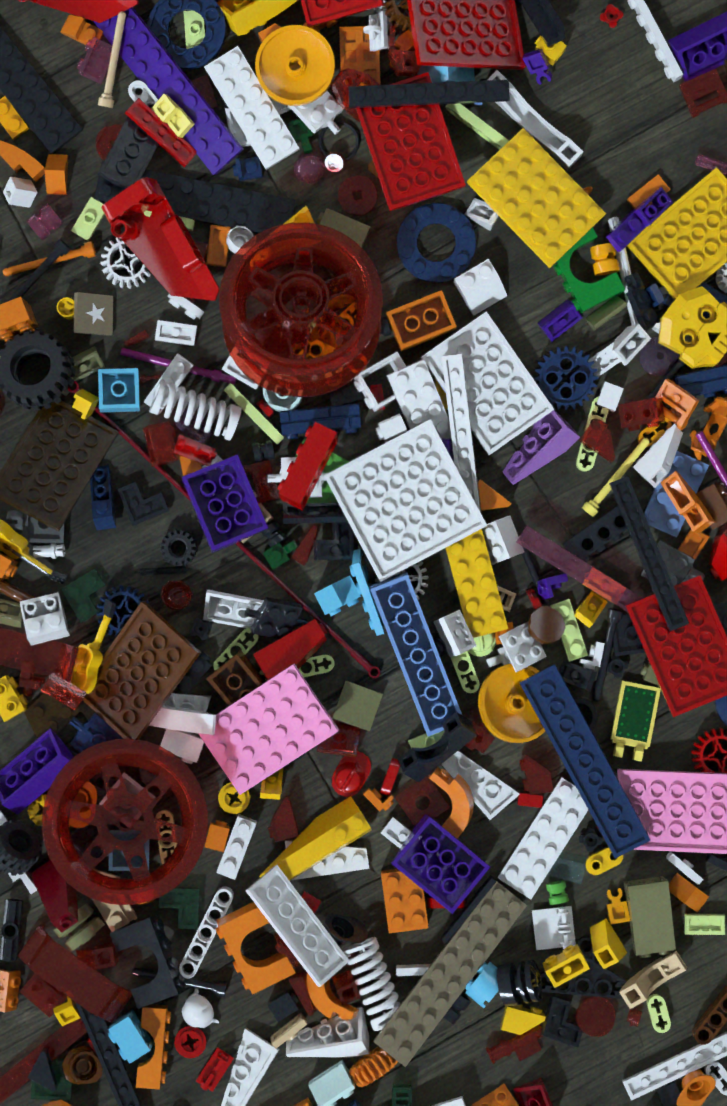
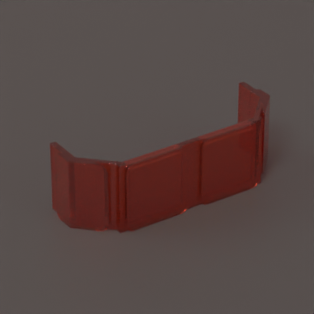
[0,628,80,683]
[18,924,133,1023]

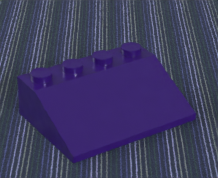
[182,455,268,553]
[391,814,490,914]

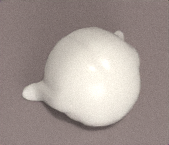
[182,988,219,1028]

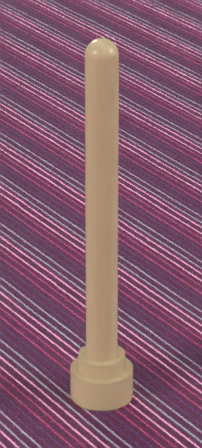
[98,11,126,108]

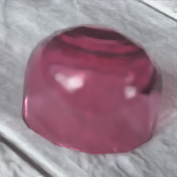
[293,153,325,184]

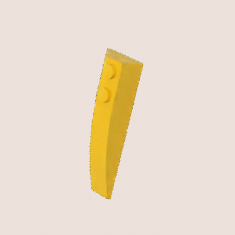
[217,0,297,36]
[259,796,371,881]

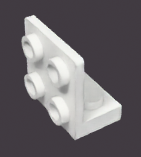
[434,610,477,657]

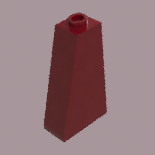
[31,852,78,933]

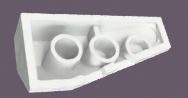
[286,1007,369,1057]

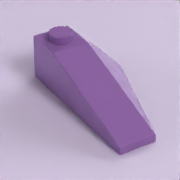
[503,410,580,485]

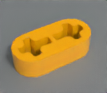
[637,417,672,447]

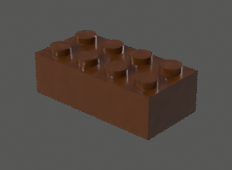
[207,650,266,706]

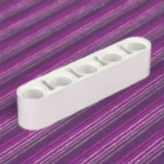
[179,886,234,979]

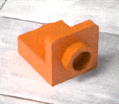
[363,788,394,811]

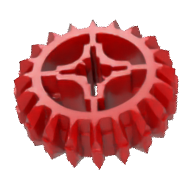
[691,728,727,773]

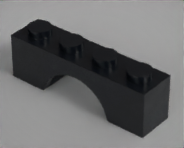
[398,712,477,783]

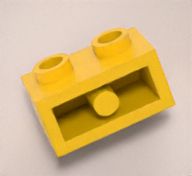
[0,675,28,722]
[542,944,590,988]

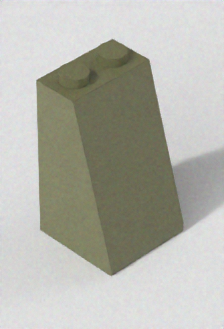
[624,876,676,958]

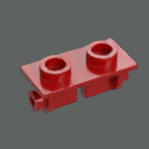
[173,434,217,466]
[196,1047,234,1092]

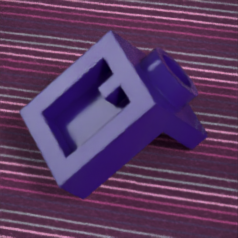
[537,573,568,600]

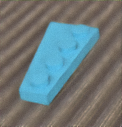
[350,548,385,636]

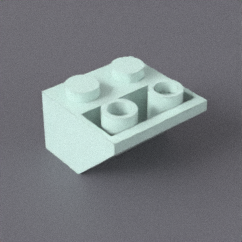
[308,1060,355,1106]

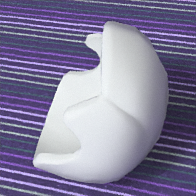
[226,226,256,256]

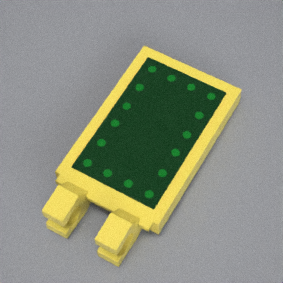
[610,681,661,762]

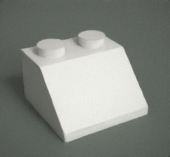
[453,259,507,316]

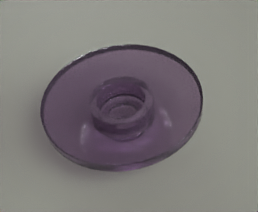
[639,337,679,376]

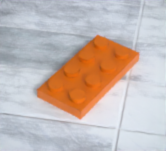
[339,26,380,107]

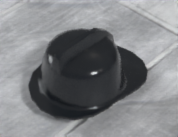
[325,914,368,946]

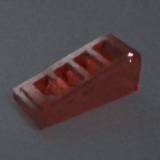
[292,525,318,567]
[289,971,317,1016]

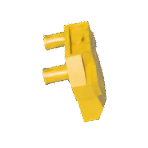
[658,286,727,369]

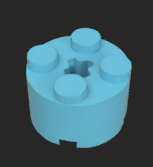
[465,962,499,1008]

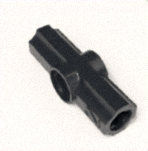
[0,898,23,961]

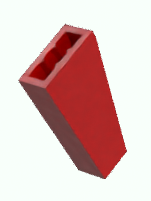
[253,619,327,681]

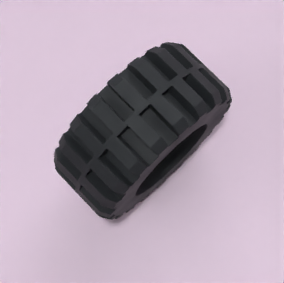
[0,330,76,410]

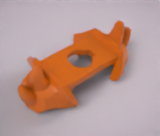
[689,397,727,461]

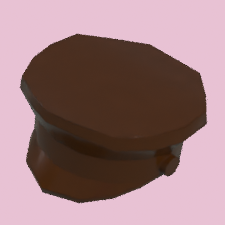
[528,606,566,644]
[62,1046,103,1084]

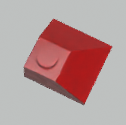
[709,534,727,581]

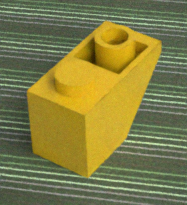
[590,918,628,969]
[500,1004,546,1035]

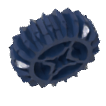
[96,585,149,637]

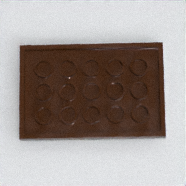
[77,602,201,746]

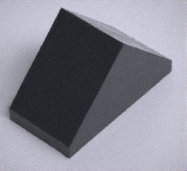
[27,1047,59,1091]

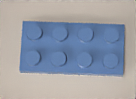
[644,451,709,537]

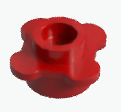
[600,4,623,28]

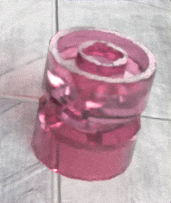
[26,204,64,241]

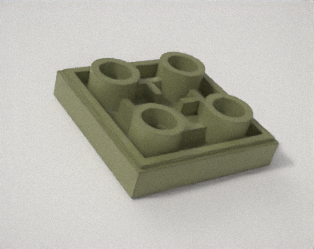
[333,681,383,731]

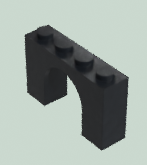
[109,914,187,1009]

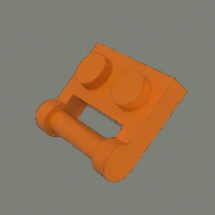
[650,379,700,430]

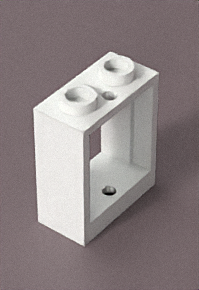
[354,352,406,412]

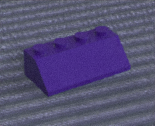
[668,12,727,83]
[0,728,77,814]

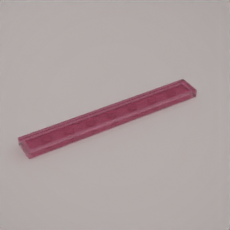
[516,525,643,612]

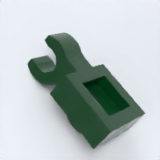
[288,119,313,155]
[263,541,299,570]

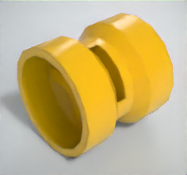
[57,297,74,320]

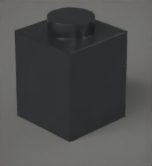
[268,989,300,1022]

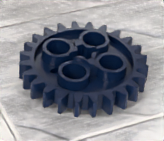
[534,346,599,410]

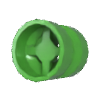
[546,880,569,905]

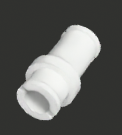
[33,543,65,559]

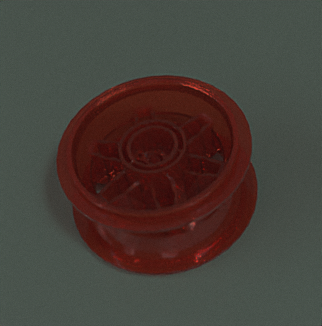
[219,222,383,397]
[42,739,208,905]

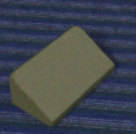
[586,296,627,330]
[71,346,105,381]
[0,599,23,628]

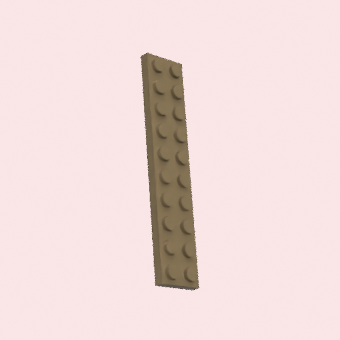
[373,881,527,1067]

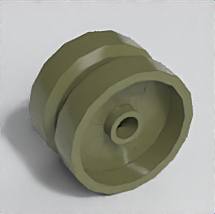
[53,902,105,952]

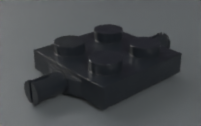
[245,597,308,639]

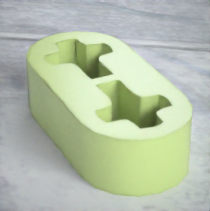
[647,994,671,1033]

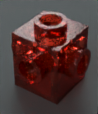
[465,721,495,754]

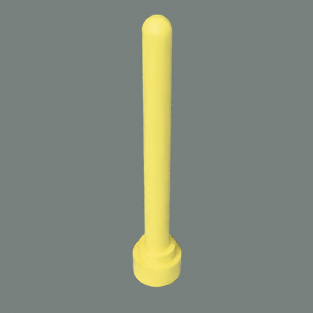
[581,438,650,518]

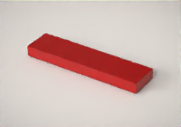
[125,98,197,167]

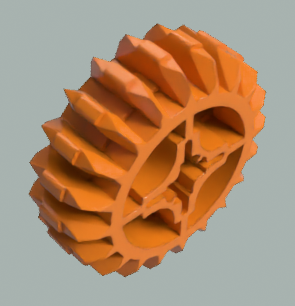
[349,1046,398,1087]

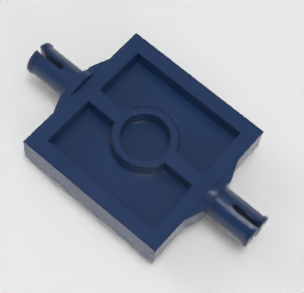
[69,712,126,768]

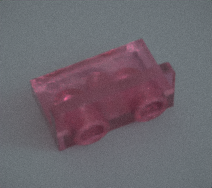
[77,37,112,85]

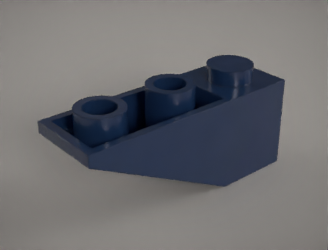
[90,465,116,530]

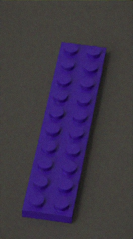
[93,7,244,175]

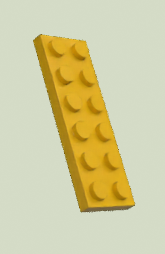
[445,529,508,638]

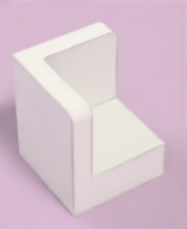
[3,176,37,208]
[597,382,624,412]

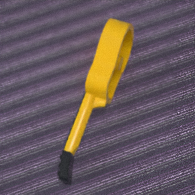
[0,519,68,584]
[65,599,116,694]

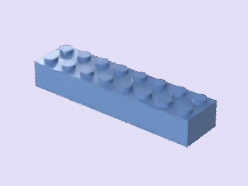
[369,571,462,736]

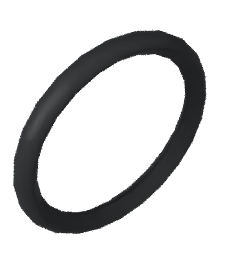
[318,121,360,162]

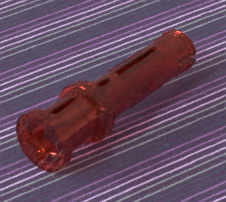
[485,1024,543,1064]

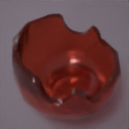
[161,580,192,610]

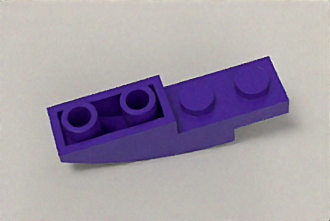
[606,187,673,252]

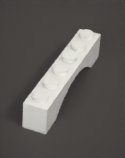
[488,70,583,171]

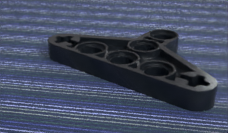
[540,936,627,999]

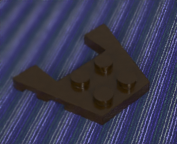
[24,684,95,739]

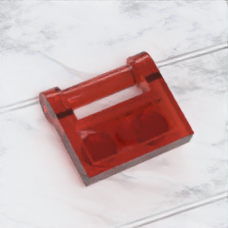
[679,68,727,118]
[243,460,280,504]

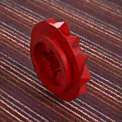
[174,1026,206,1058]

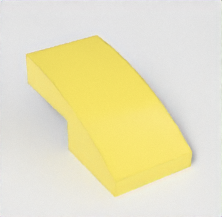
[152,94,195,138]

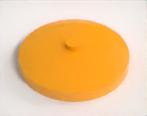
[255,25,335,106]
[478,664,545,743]

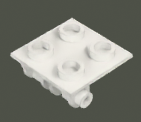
[499,622,547,672]
[532,906,576,950]

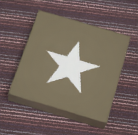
[74,292,113,336]

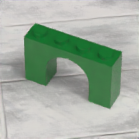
[553,227,625,314]

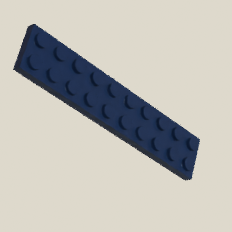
[520,664,651,858]

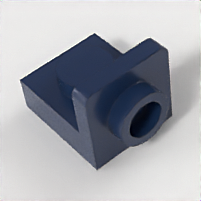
[232,157,263,181]

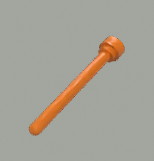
[3,241,96,276]

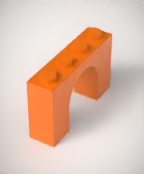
[215,902,295,995]

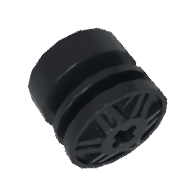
[497,960,542,1007]

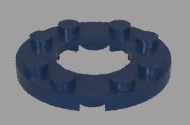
[148,0,227,69]
[397,203,476,283]

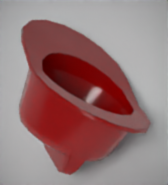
[332,751,371,797]

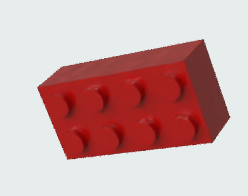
[278,422,339,511]

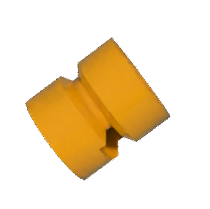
[590,243,620,276]

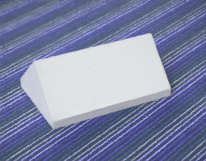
[203,590,264,628]

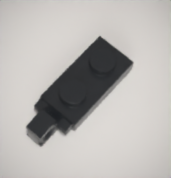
[624,272,659,329]

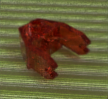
[387,25,423,77]
[330,68,380,122]

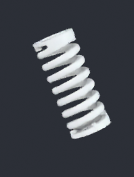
[149,379,242,441]
[343,937,401,1031]

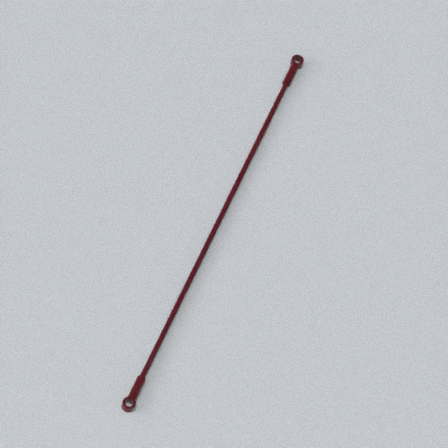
[68,381,380,678]

